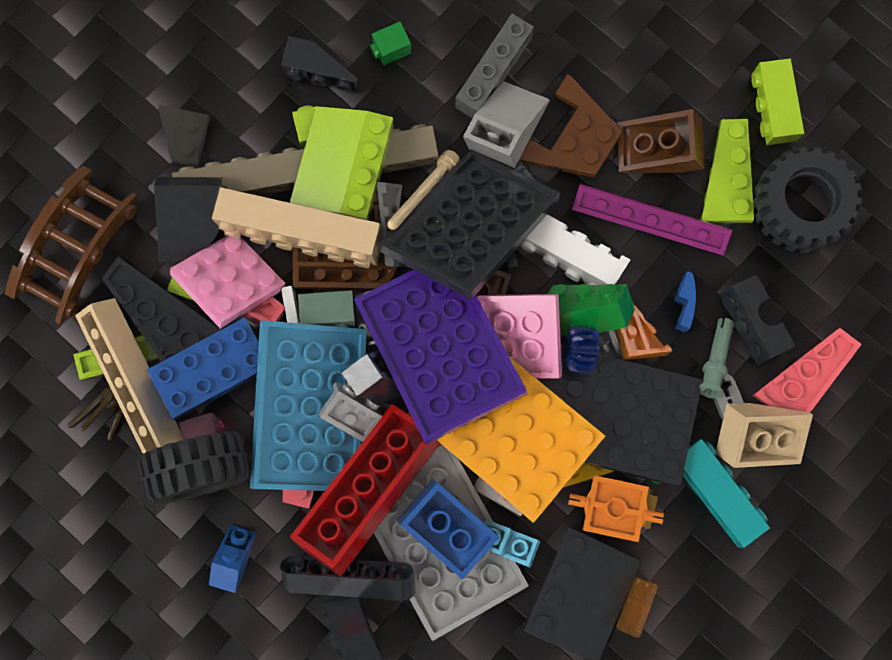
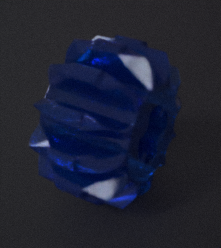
[565,326,600,374]

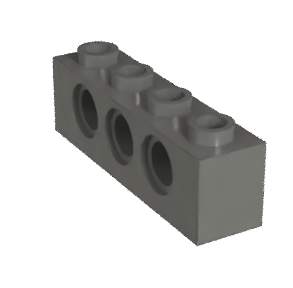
[455,14,534,118]

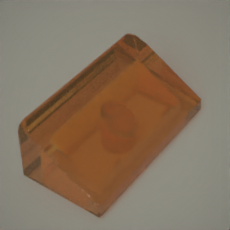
[616,578,658,638]

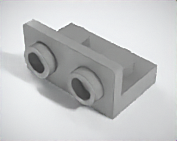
[319,381,383,442]

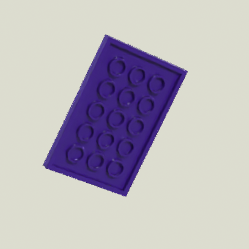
[354,270,528,445]

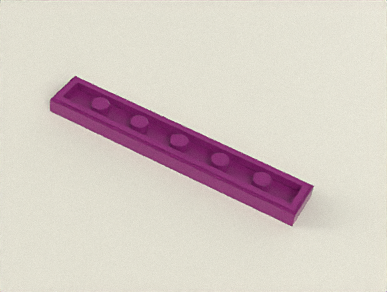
[572,183,732,255]

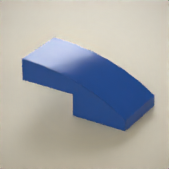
[674,272,696,332]

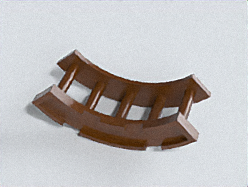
[5,166,137,324]

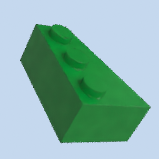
[548,284,635,340]

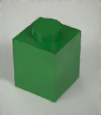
[370,22,412,65]

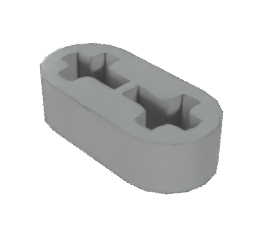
[713,374,744,420]

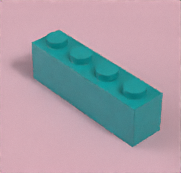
[683,439,770,548]

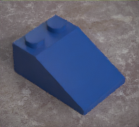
[397,479,499,580]

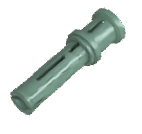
[699,318,735,398]

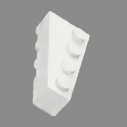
[520,215,630,285]

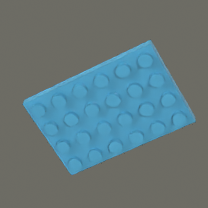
[250,320,367,491]

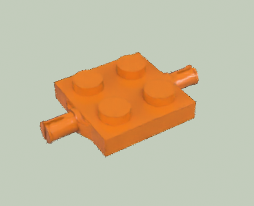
[568,476,664,542]

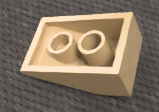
[716,403,813,468]

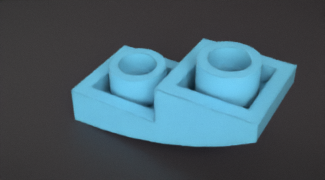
[484,520,540,568]

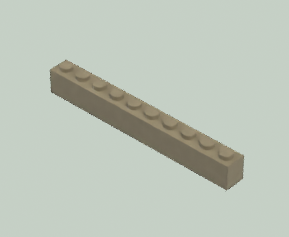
[172,124,438,196]

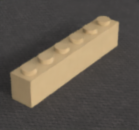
[75,298,184,453]

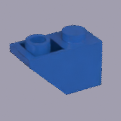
[209,524,256,593]

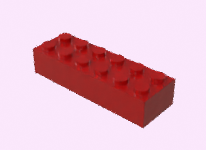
[290,404,440,577]

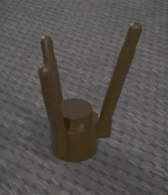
[67,386,123,441]

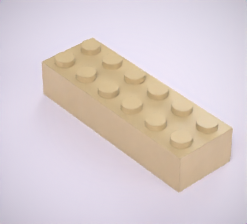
[212,187,383,268]

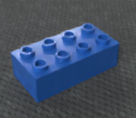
[147,318,259,420]

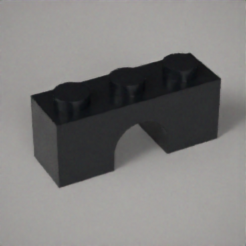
[719,275,795,365]

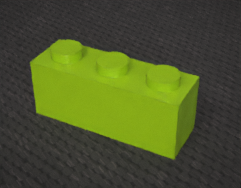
[752,59,804,145]

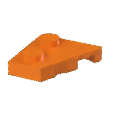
[614,306,672,361]

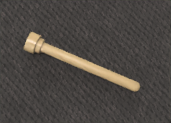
[387,150,460,230]

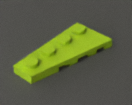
[700,119,754,223]

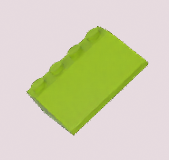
[290,106,393,221]

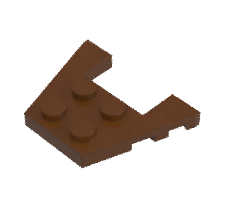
[518,74,622,178]

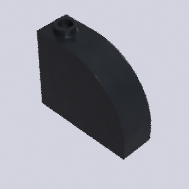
[154,177,228,262]

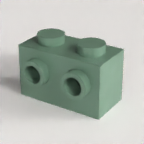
[298,291,355,328]

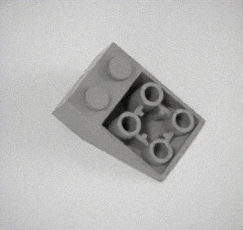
[463,81,550,168]

